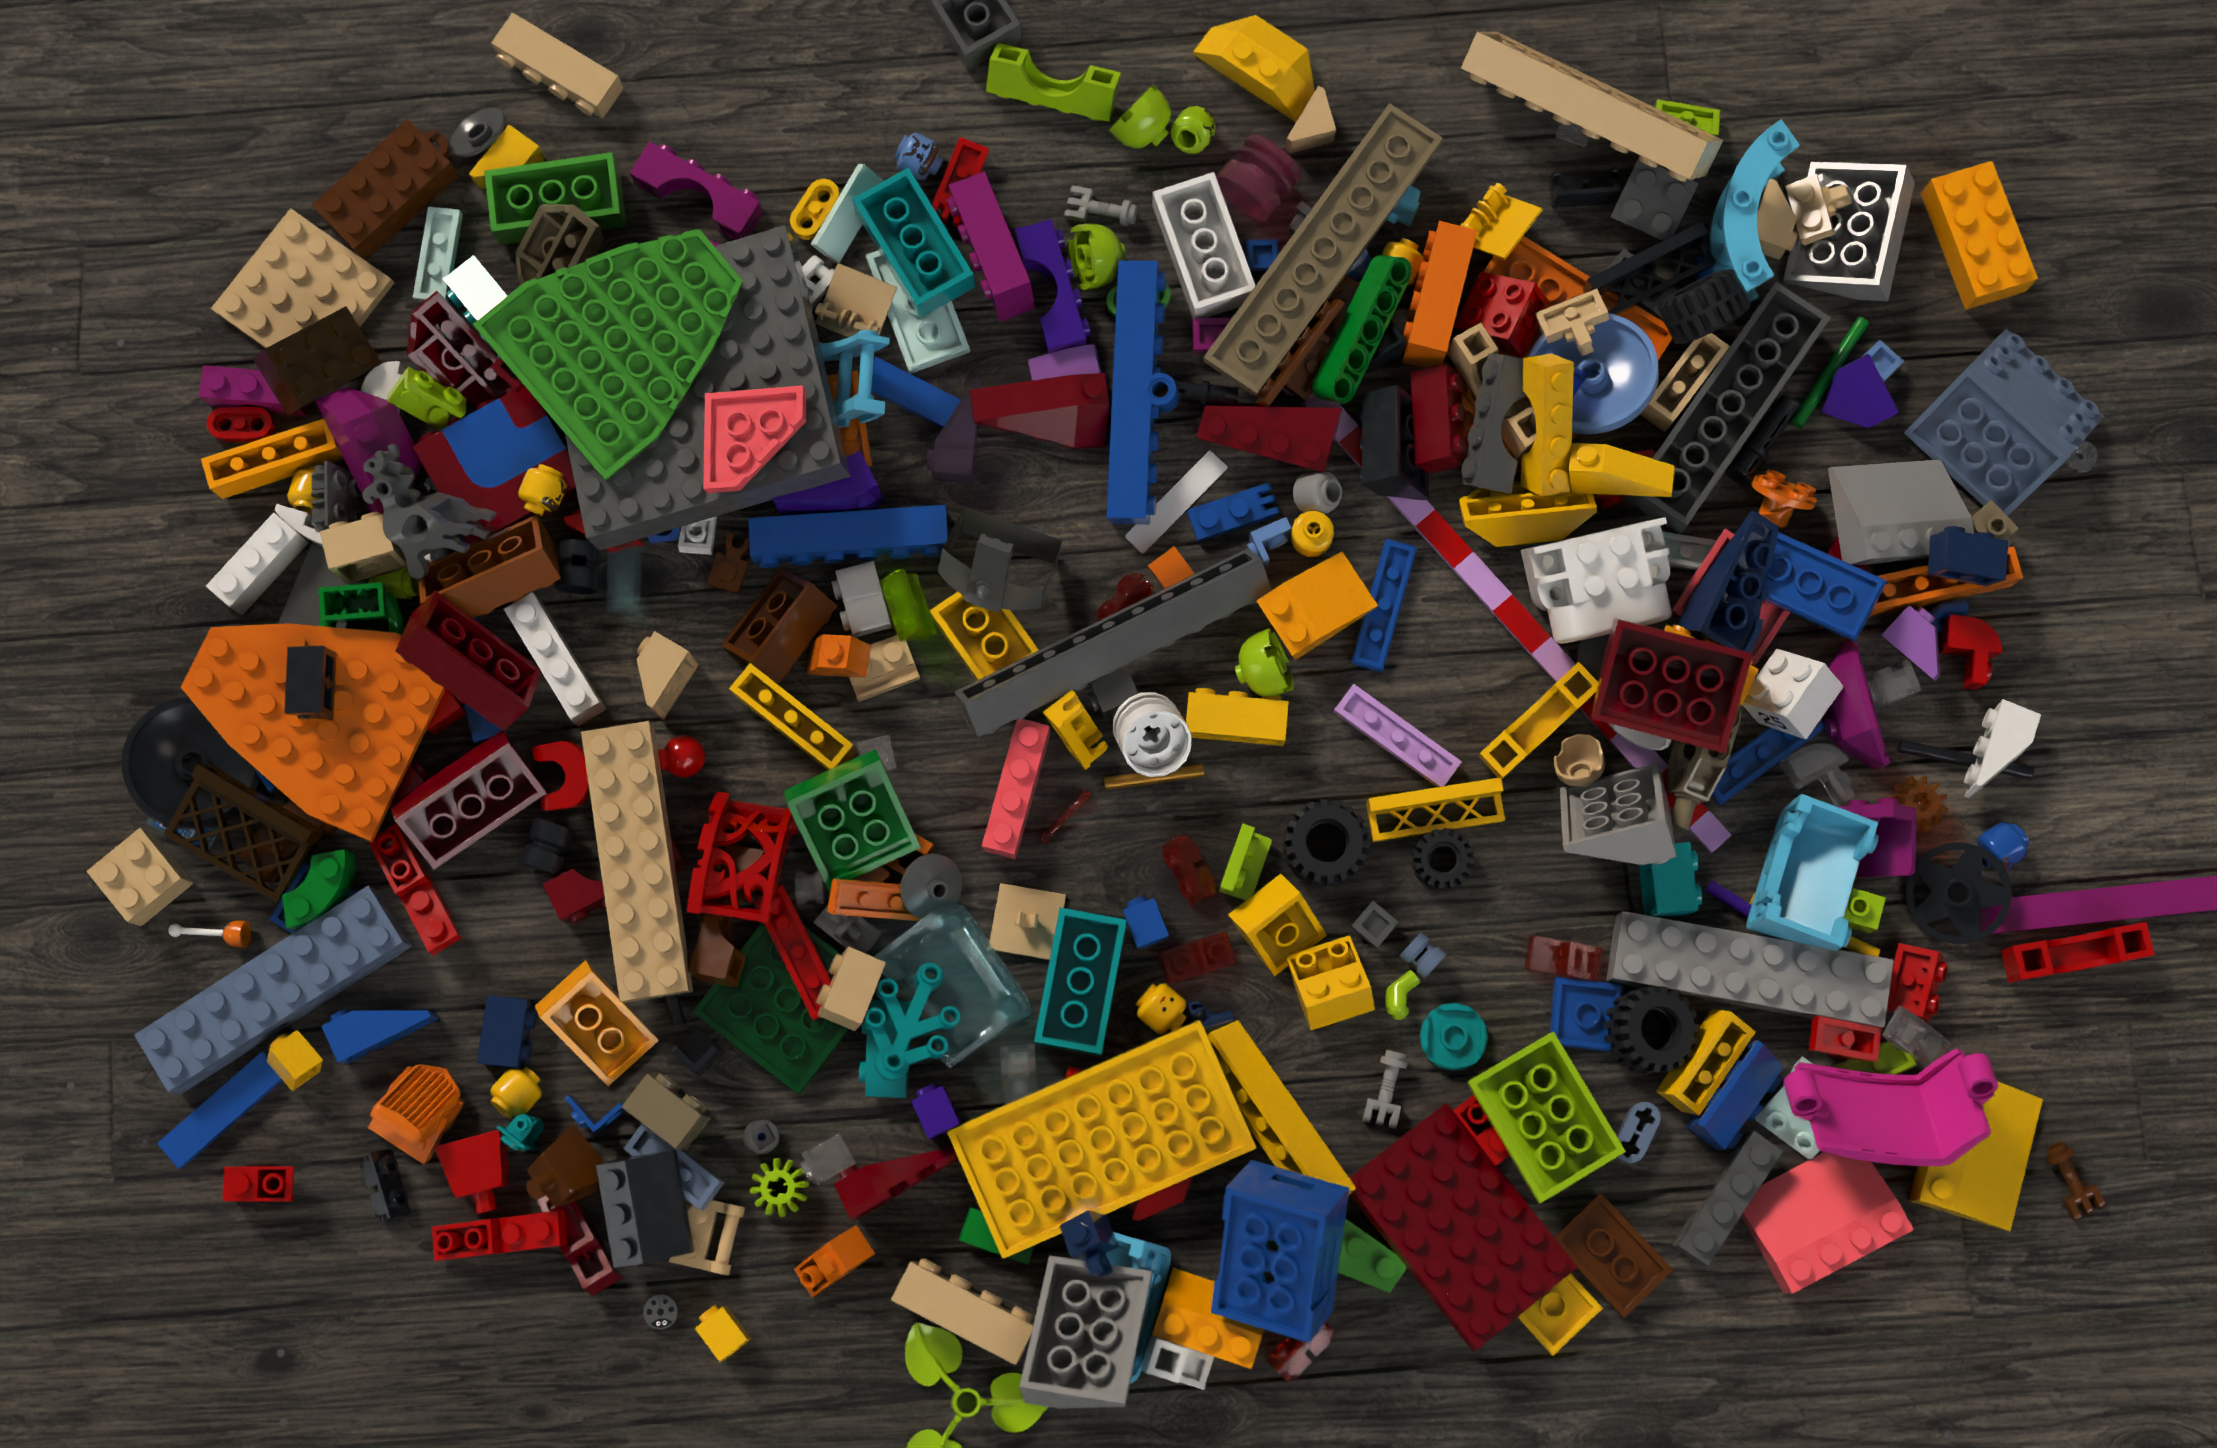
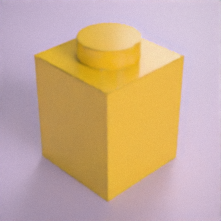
[267,1030,323,1092]
[695,1305,752,1362]

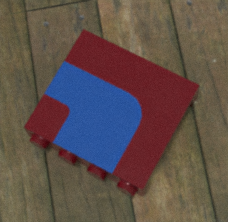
[413,386,577,545]

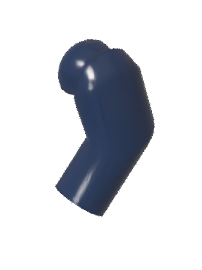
[1185,1001,1234,1033]

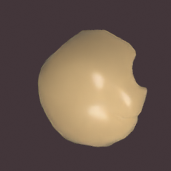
[1554,734,1606,787]

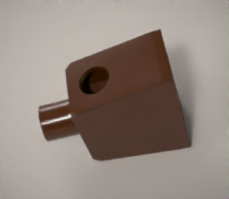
[526,1125,604,1207]

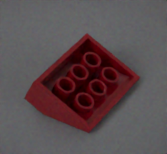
[1591,618,1753,753]

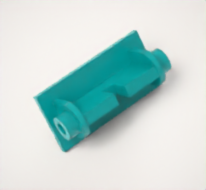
[496,1114,544,1152]

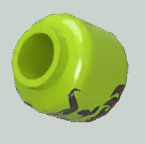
[1170,106,1217,154]

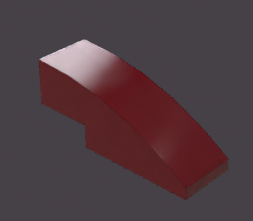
[537,1195,622,1296]

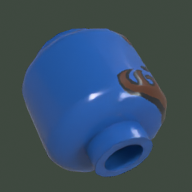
[1977,822,2029,871]

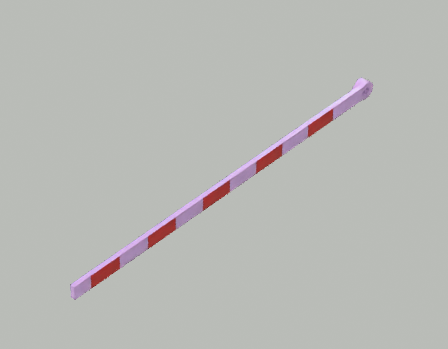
[1282,387,1731,854]

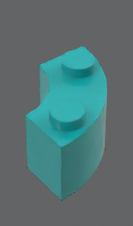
[859,1000,911,1098]

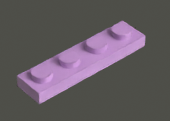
[1334,684,1462,787]

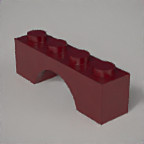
[543,827,687,925]

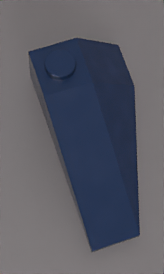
[1677,511,1779,653]

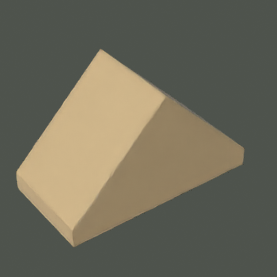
[1285,86,1336,153]

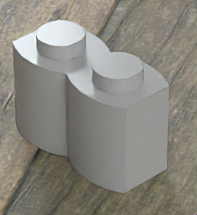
[831,561,892,638]

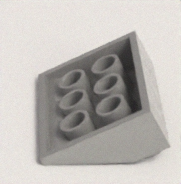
[1783,162,1915,301]
[1828,460,1974,566]
[1560,763,1676,865]
[1020,1255,1152,1408]

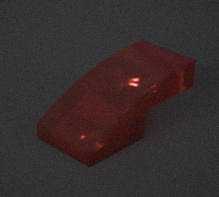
[1524,935,1602,981]

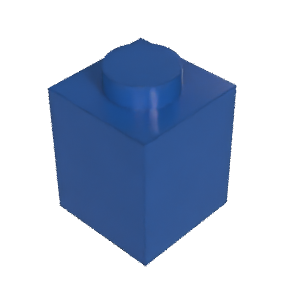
[1123,896,1169,951]

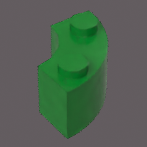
[282,849,356,932]

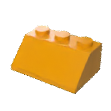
[1152,1268,1264,1369]

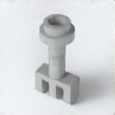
[1064,186,1138,226]
[1362,1050,1408,1129]

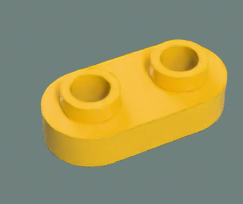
[790,179,840,240]

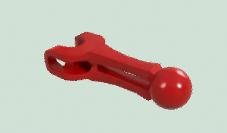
[532,735,705,811]

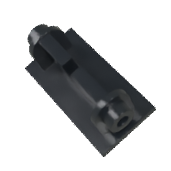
[360,1149,411,1223]

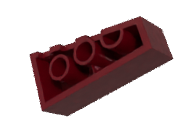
[1196,406,1343,472]

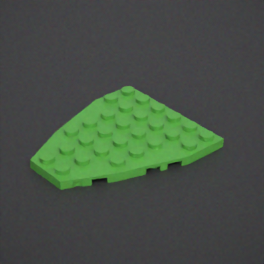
[473,229,743,481]

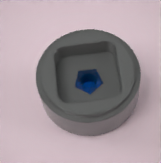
[743,1120,779,1154]

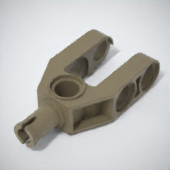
[1666,708,1741,832]

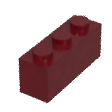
[1410,363,1468,474]

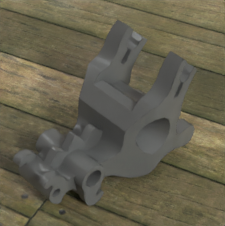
[362,443,497,579]

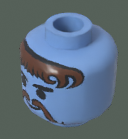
[894,132,943,181]

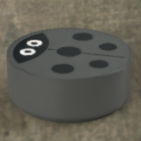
[643,1294,680,1329]

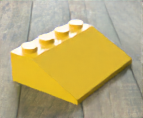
[1908,1081,2043,1231]

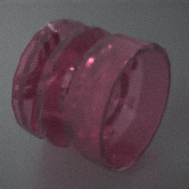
[1216,134,1302,222]

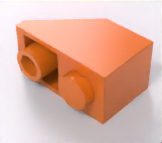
[794,1225,875,1298]

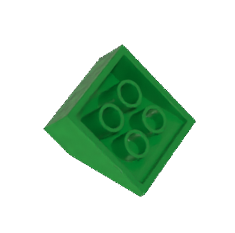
[784,749,921,890]

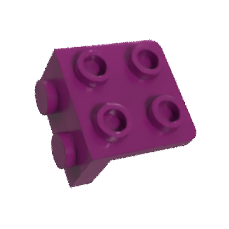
[1836,798,1916,878]

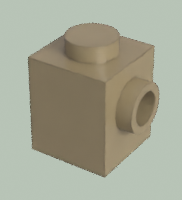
[1972,500,2019,547]

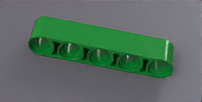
[1312,255,1412,403]

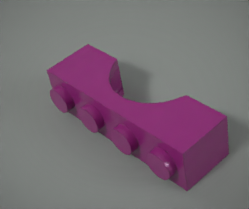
[629,141,764,240]

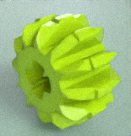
[750,1158,809,1217]

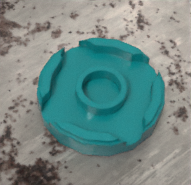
[1419,1003,1488,1071]

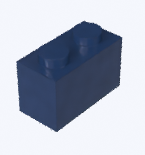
[1928,526,2008,586]
[477,995,538,1069]

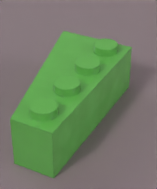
[1268,1219,1407,1293]

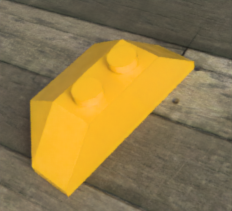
[1193,15,1315,122]
[1459,480,1597,547]

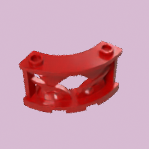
[687,792,799,924]

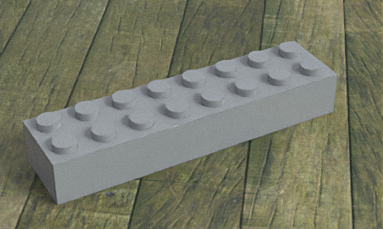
[1606,911,1893,1028]

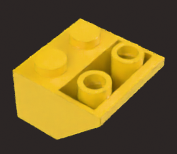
[1286,935,1375,1031]

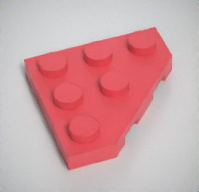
[703,385,806,493]

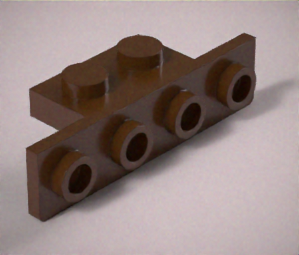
[1254,298,1345,407]

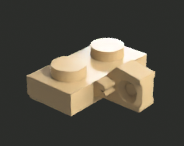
[1785,174,1852,245]
[1535,289,1610,356]

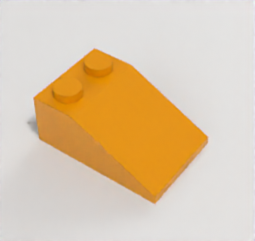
[1257,551,1378,660]
[535,960,659,1086]

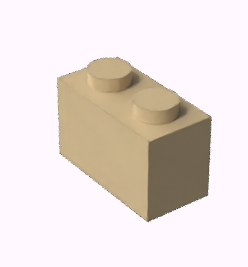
[816,946,886,1031]

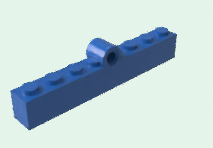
[1107,261,1180,525]

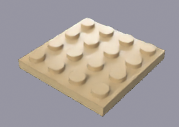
[211,208,394,348]

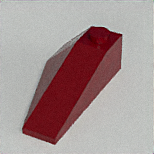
[834,1147,959,1220]

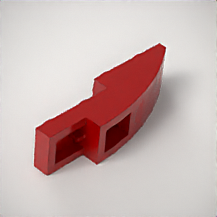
[368,823,462,956]
[432,1210,567,1261]

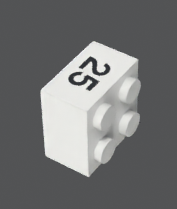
[1742,648,1844,739]

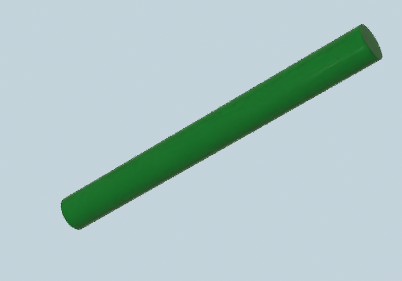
[1790,317,1869,429]

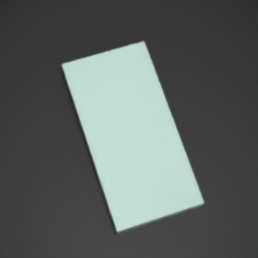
[866,251,970,374]

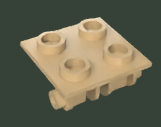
[815,263,897,337]

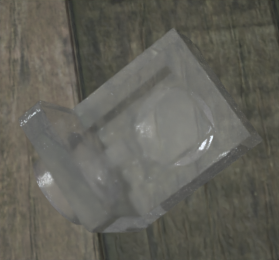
[800,1133,857,1184]

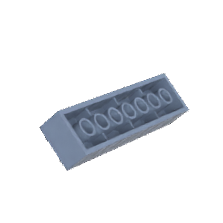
[134,886,413,1094]

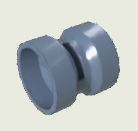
[1399,931,1447,979]

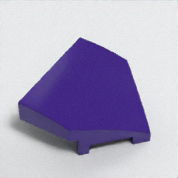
[1821,354,1899,428]

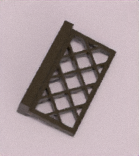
[163,764,324,902]

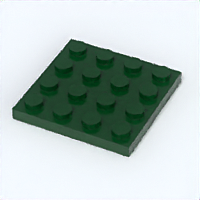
[693,923,883,1095]

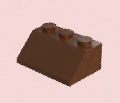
[721,568,837,684]

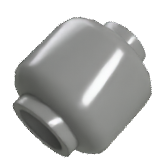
[1293,471,1342,514]

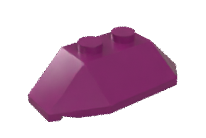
[315,387,422,514]
[1824,638,1890,770]

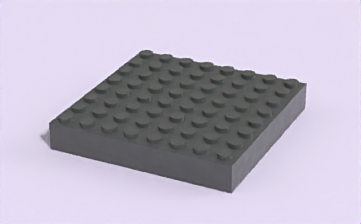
[565,225,851,551]

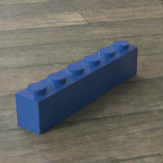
[748,505,949,568]

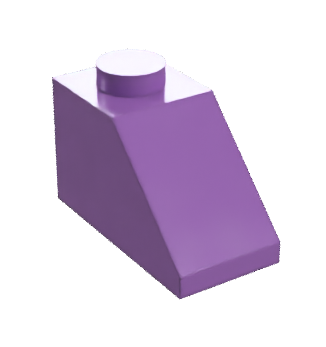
[1882,605,1940,681]

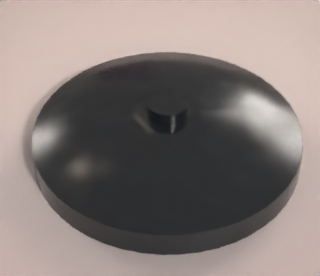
[121,697,260,830]

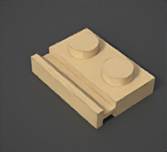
[849,633,920,702]

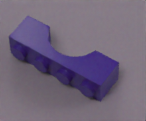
[1014,219,1091,354]

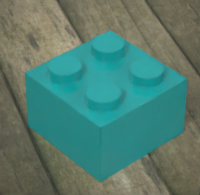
[1638,842,1702,919]

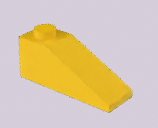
[1569,443,1675,497]

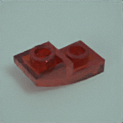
[1158,931,1237,986]

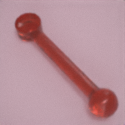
[1039,790,1092,844]

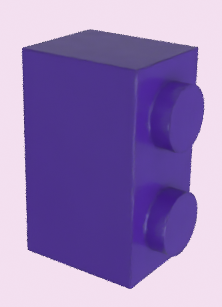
[911,1083,963,1141]

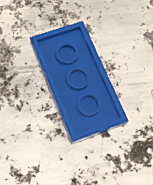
[1764,532,1887,642]

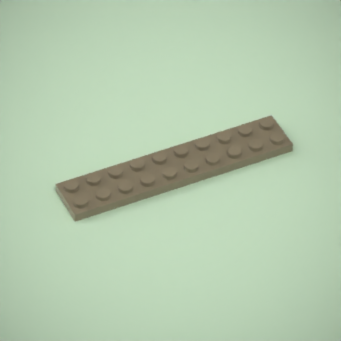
[1203,103,1443,397]

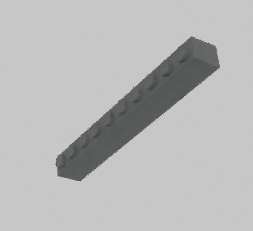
[954,548,1272,737]

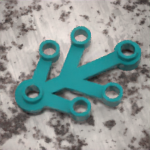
[863,963,960,1081]

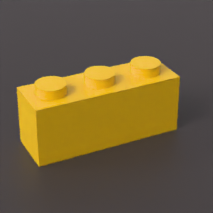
[1186,688,1289,746]
[1656,1009,1756,1115]

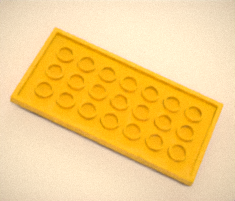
[947,1019,1257,1259]

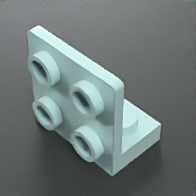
[1755,1056,1820,1160]

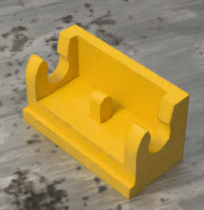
[1043,689,1108,770]

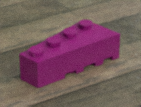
[946,172,1035,322]

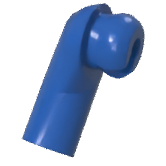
[1928,599,1969,633]

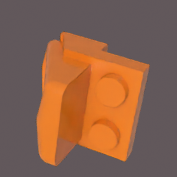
[368,1064,465,1164]

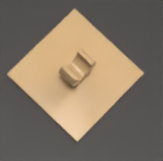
[988,883,1066,960]

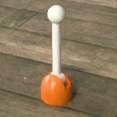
[168,920,252,948]

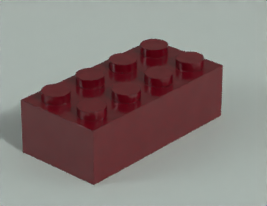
[395,591,542,731]
[390,730,547,869]

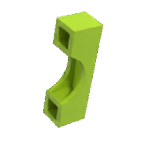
[986,43,1121,122]

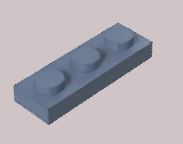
[624,1123,724,1211]

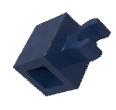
[1059,1210,1119,1278]

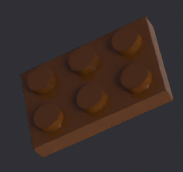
[1553,1193,1673,1318]

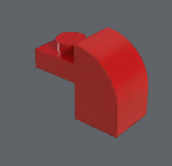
[1939,615,2002,690]

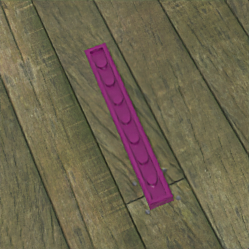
[1979,876,2217,935]

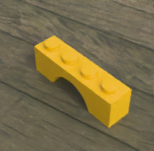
[1521,353,1574,497]
[1478,662,1598,779]

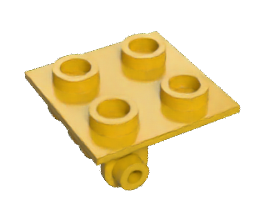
[1460,183,1543,260]

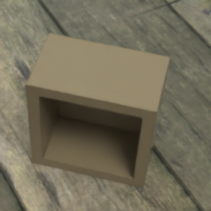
[621,1073,711,1151]

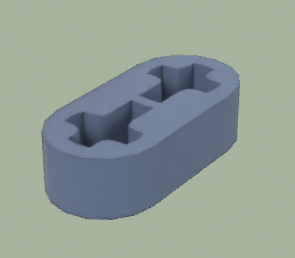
[1616,1102,1661,1164]

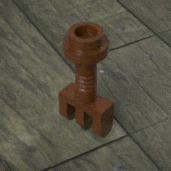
[2046,1141,2106,1222]

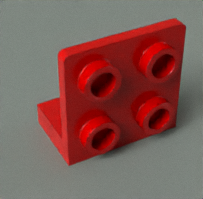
[1455,272,1550,358]

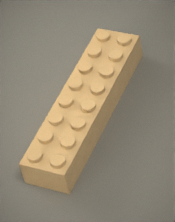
[1461,32,1723,182]
[581,721,693,1003]

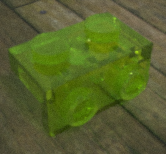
[880,569,937,642]

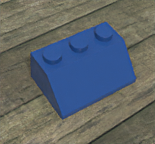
[1685,1040,1784,1151]

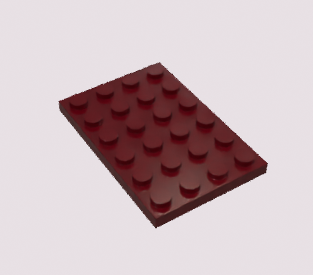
[1349,1103,1578,1352]

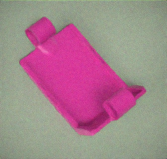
[1783,1049,1998,1166]

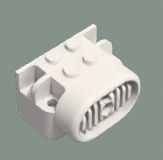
[1521,517,1672,644]

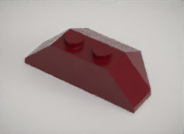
[406,291,511,405]

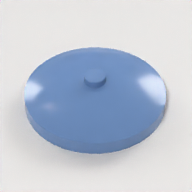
[1528,314,1659,435]

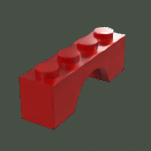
[2000,922,2155,983]

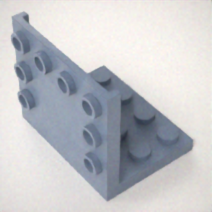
[1904,329,2104,516]

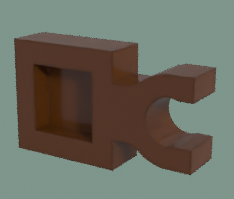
[707,532,750,595]

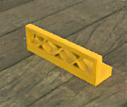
[1366,777,1505,842]

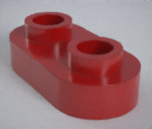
[207,407,275,442]

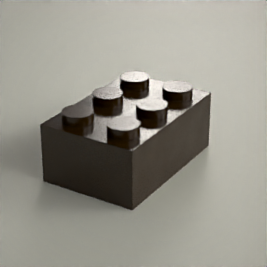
[252,306,381,416]

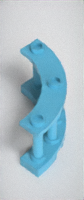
[1708,119,1800,305]
[819,330,890,428]

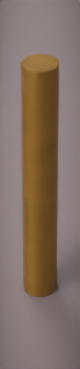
[1104,764,1204,790]

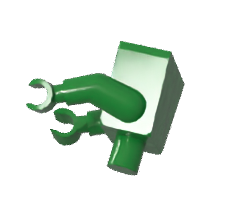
[318,582,405,635]

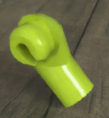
[1385,969,1421,1020]

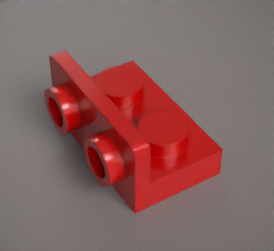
[1887,943,1948,1023]

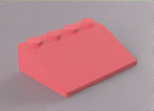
[1741,1152,1914,1294]

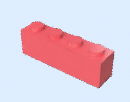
[982,719,1051,860]

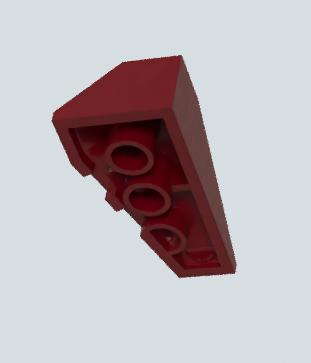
[969,373,1109,449]

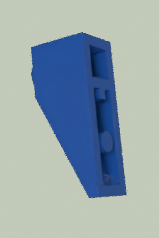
[321,1009,439,1064]

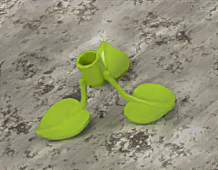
[905,1323,1049,1448]

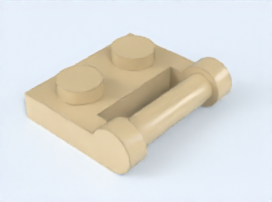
[669,1199,745,1275]

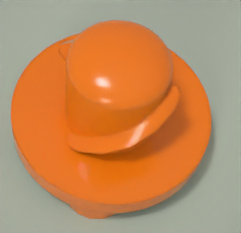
[1751,470,1817,528]

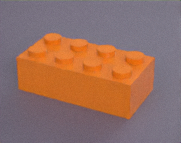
[1402,221,1477,368]

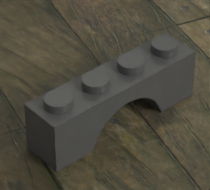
[1461,354,1527,494]
[1671,1131,1783,1266]

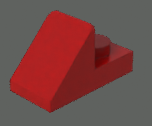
[1809,1016,1882,1062]

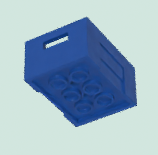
[1211,1160,1350,1343]

